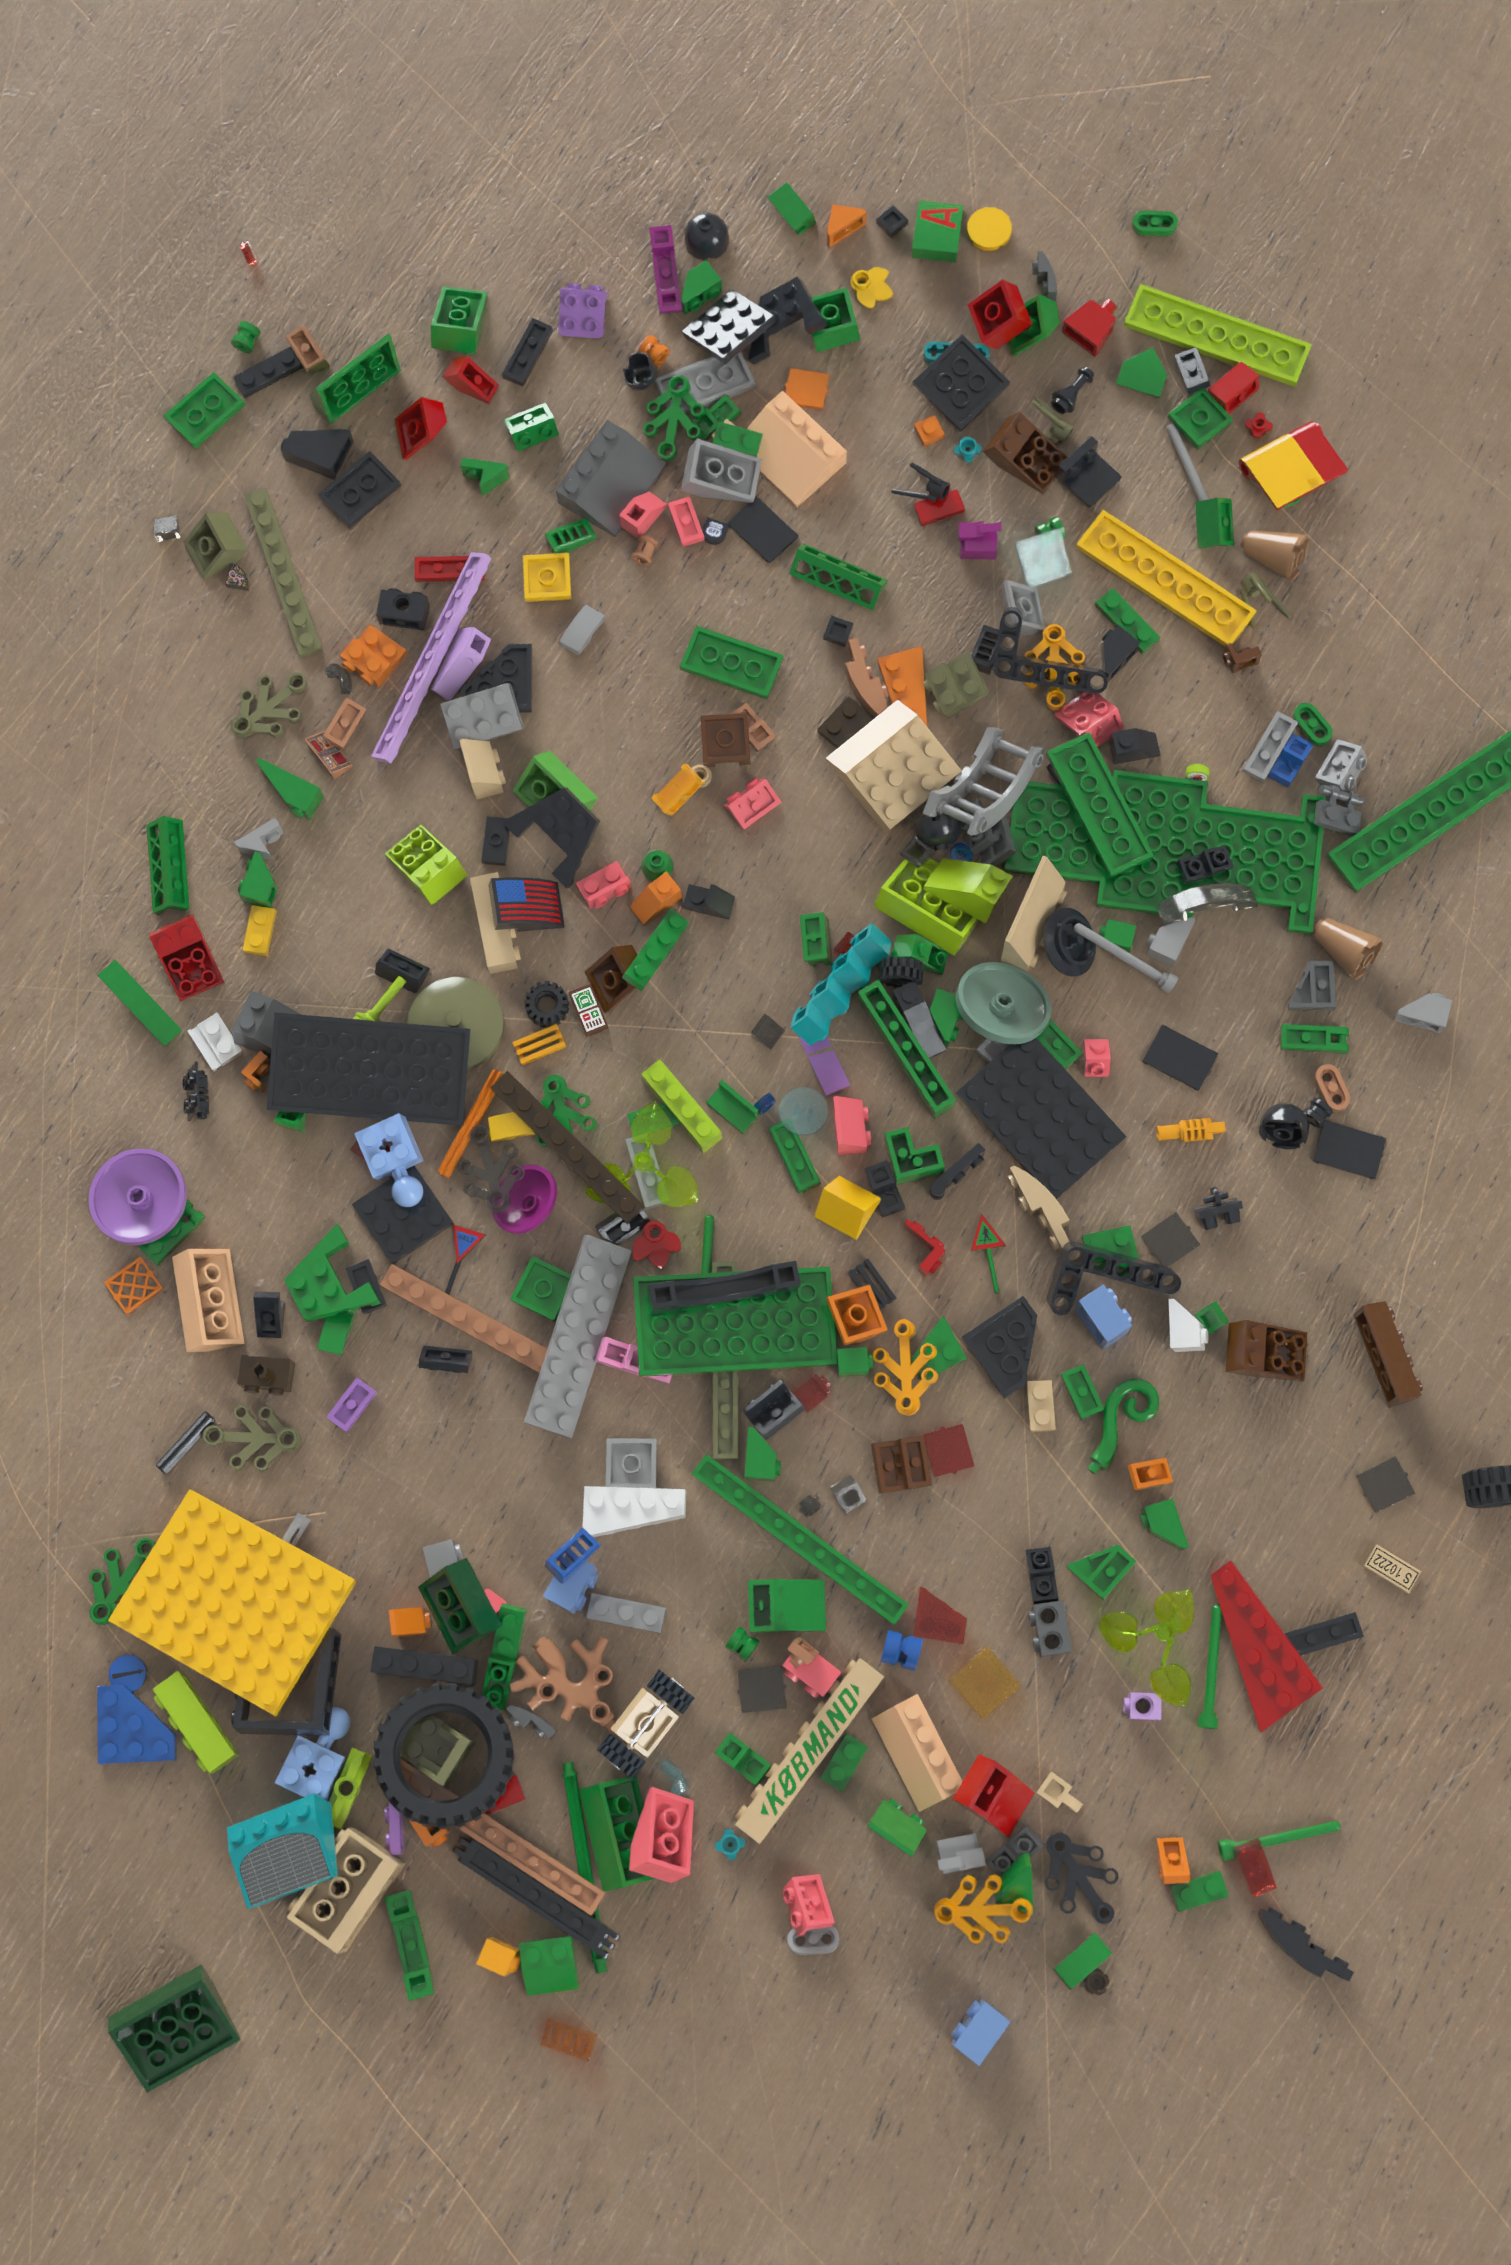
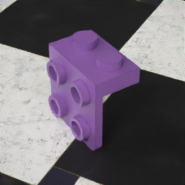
[558,283,608,338]

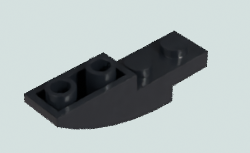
[1258,1907,1354,1981]

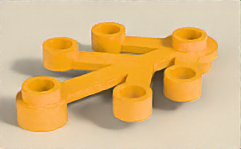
[1024,624,1085,711]
[873,1319,938,1416]
[934,1875,1033,1944]

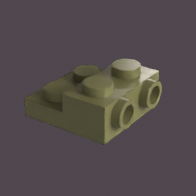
[924,652,990,717]

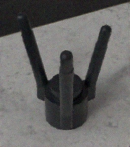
[891,463,950,503]

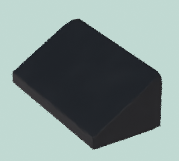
[375,948,430,994]
[595,1210,650,1245]

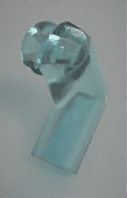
[660,1759,689,1796]

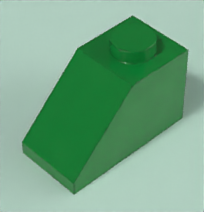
[745,1427,781,1482]
[1139,1498,1189,1551]
[995,1852,1034,1912]

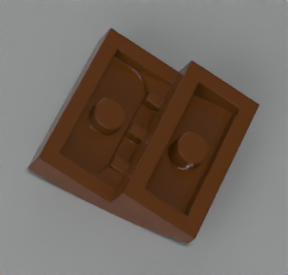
[871,1436,932,1494]

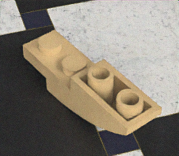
[1007,1166,1070,1253]

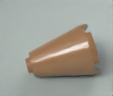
[1241,530,1309,581]
[1313,918,1383,980]

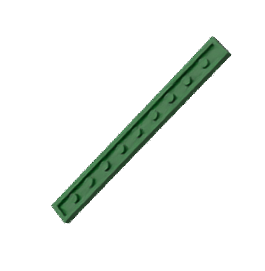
[691,1454,909,1625]

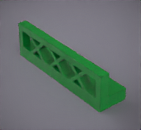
[789,544,888,611]
[146,816,189,915]

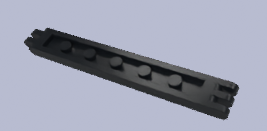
[452,1836,621,1959]

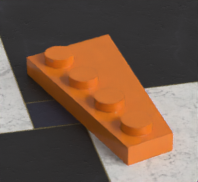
[877,646,927,726]

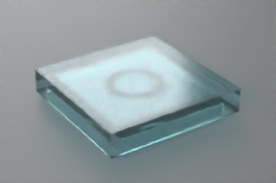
[1014,528,1072,587]

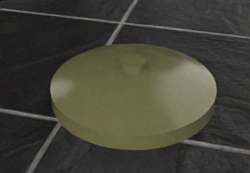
[407,977,504,1070]

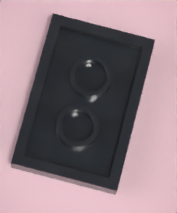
[318,451,401,529]

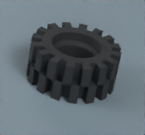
[879,957,924,987]
[524,981,569,1028]

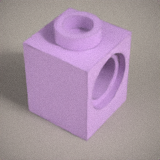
[1123,1692,1162,1721]

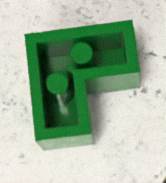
[884,1127,945,1185]

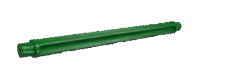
[562,1762,607,1974]

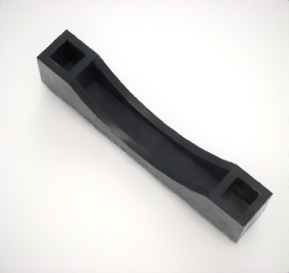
[647,1261,801,1315]

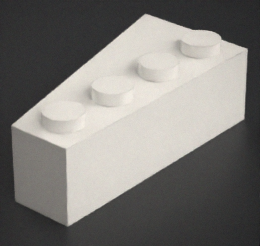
[583,1486,686,1537]

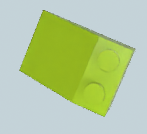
[923,858,1013,923]

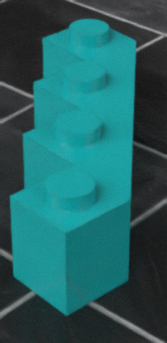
[790,923,892,1046]

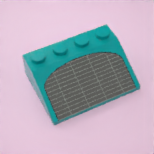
[227,1794,338,1909]

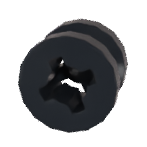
[1303,1098,1333,1128]

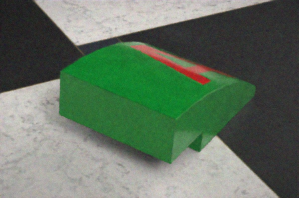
[912,200,964,263]

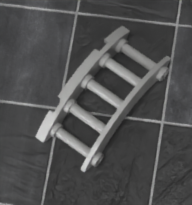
[923,727,1044,835]

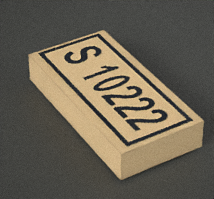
[1363,1545,1421,1594]

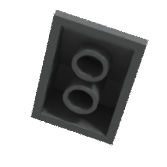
[231,991,301,1057]

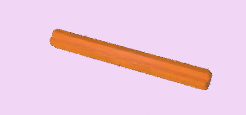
[438,1069,504,1178]

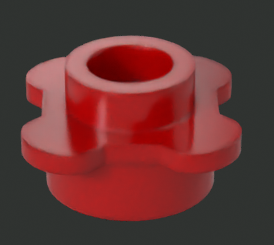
[1245,412,1273,438]

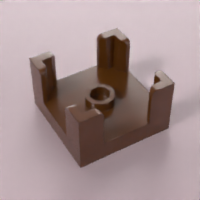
[700,713,751,767]

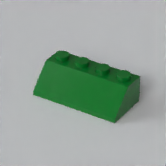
[579,1775,656,1892]

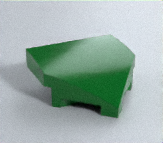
[1116,348,1167,398]

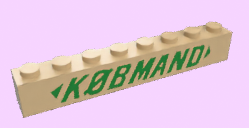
[735,1658,884,1844]

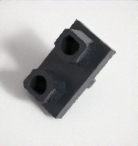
[1193,1187,1243,1230]

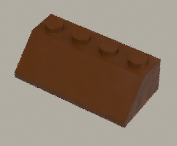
[1353,1301,1423,1408]

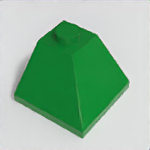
[1009,295,1060,357]

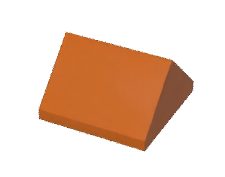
[826,1285,888,1345]

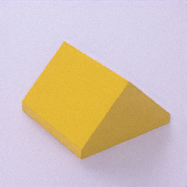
[814,1176,881,1240]

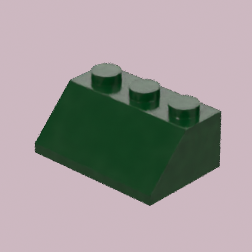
[418,1558,502,1655]

